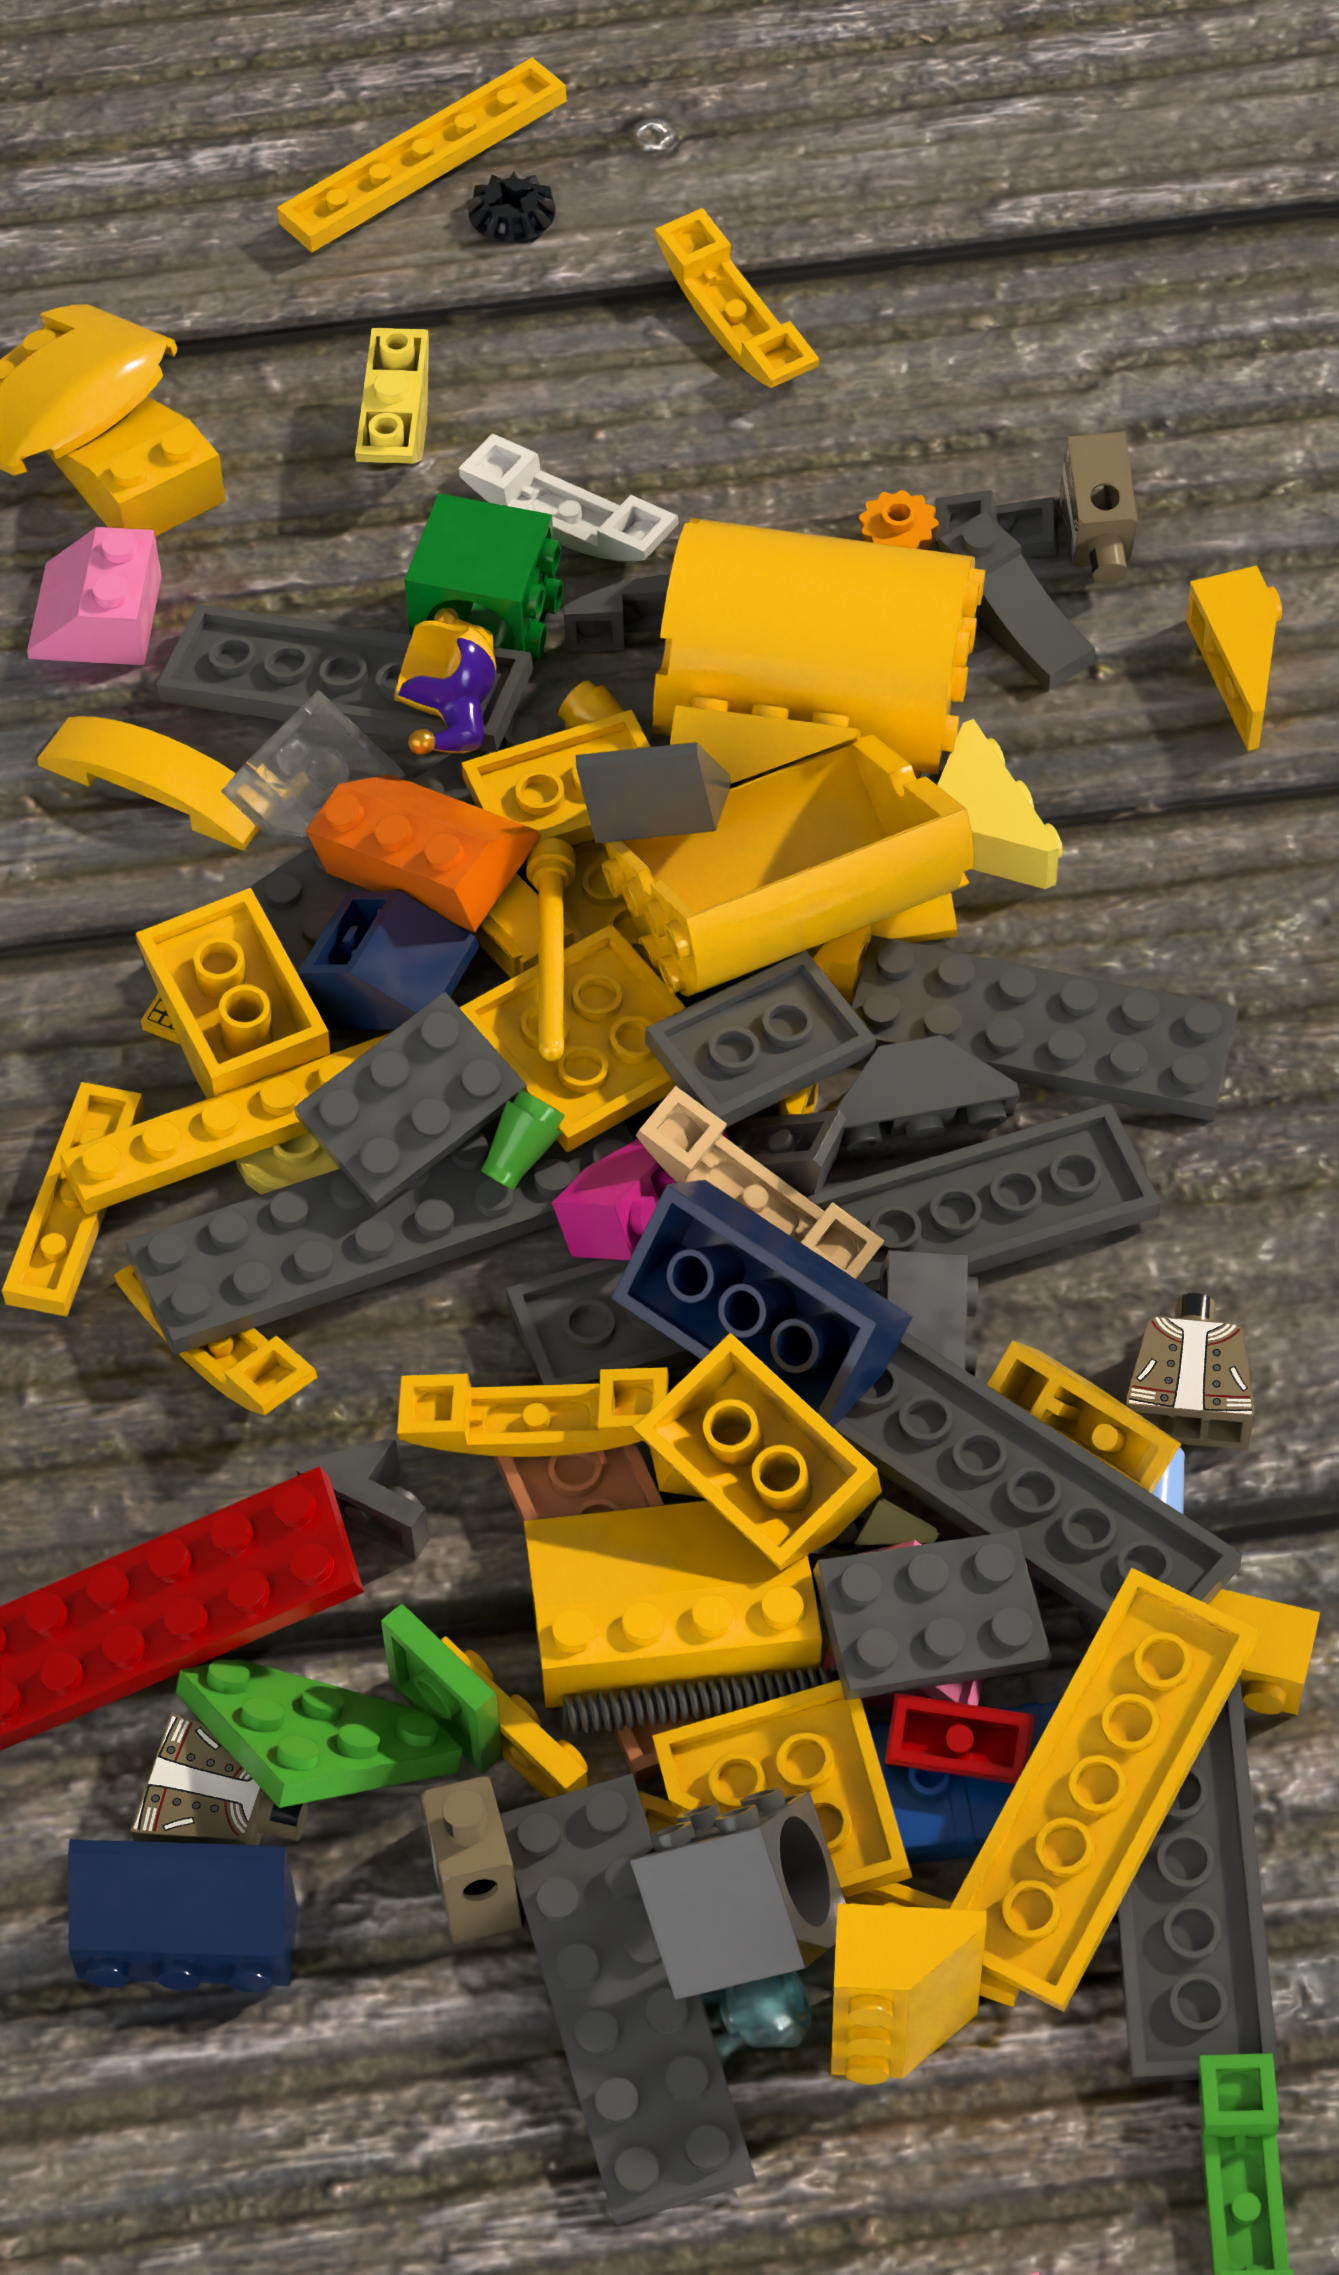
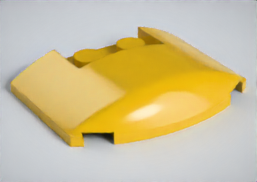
[0,304,178,476]

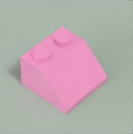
[27,527,162,665]

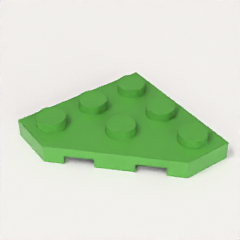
[176,1659,463,1808]

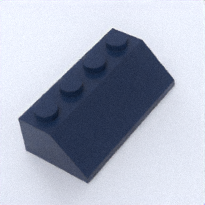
[611,1180,913,1427]

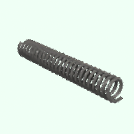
[563,1664,837,1736]

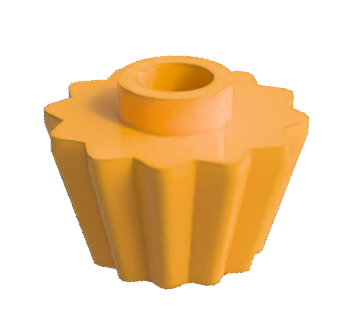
[858,490,939,550]

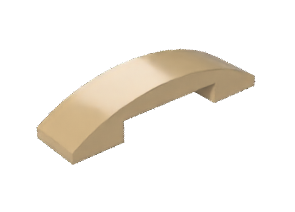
[636,1086,884,1279]

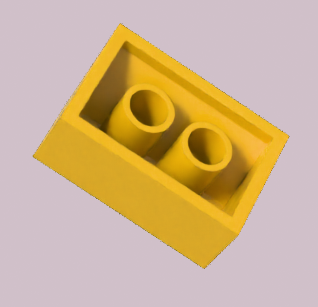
[633,1333,882,1570]
[831,1903,987,2085]

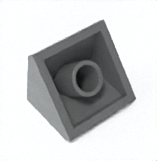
[576,742,730,843]

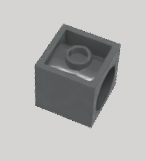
[630,1787,846,2000]

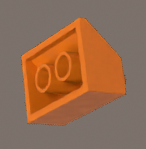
[305,774,541,932]

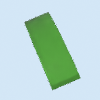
[1198,2053,1294,2275]

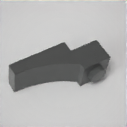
[938,511,1095,691]

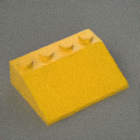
[524,1501,822,1708]

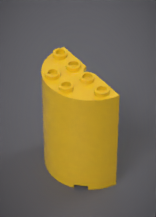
[652,518,986,774]
[602,734,974,997]

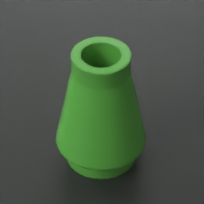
[480,1089,565,1190]

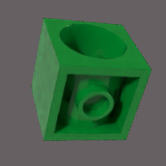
[404,493,564,659]

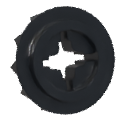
[468,171,556,243]

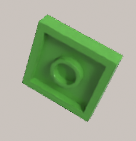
[381,1603,503,1774]

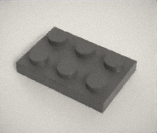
[644,950,876,1127]
[294,992,527,1211]
[813,1530,1052,1700]

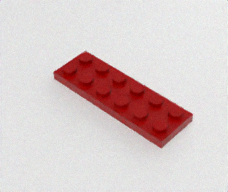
[0,1466,364,1751]

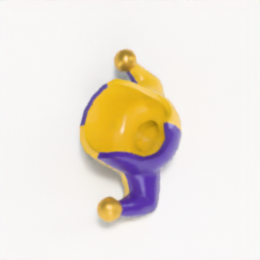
[394,608,496,755]

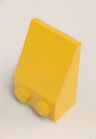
[45,396,226,537]
[135,888,330,1099]

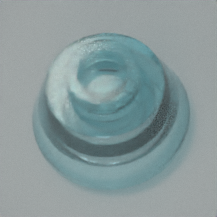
[720,1971,811,2048]

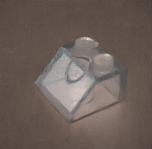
[221,690,406,848]

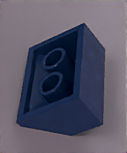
[68,1839,298,1993]

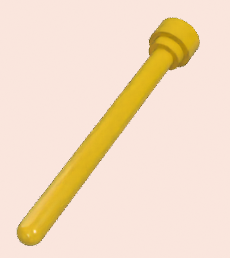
[526,838,576,1061]

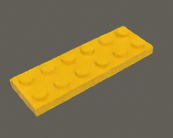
[949,1568,1259,2012]

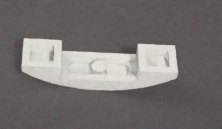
[458,433,679,561]

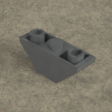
[835,1035,1020,1152]

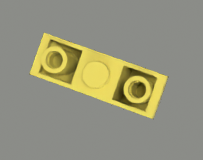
[355,328,429,464]
[938,719,1063,889]

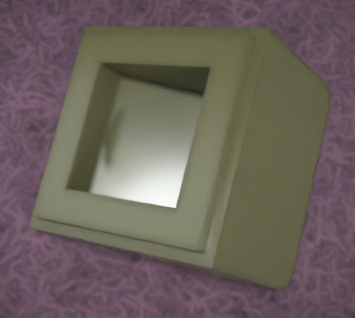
[853,1498,939,1545]

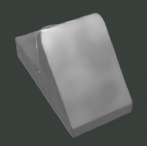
[733,1110,846,1196]
[296,1438,430,1561]

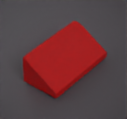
[884,1693,1035,1785]

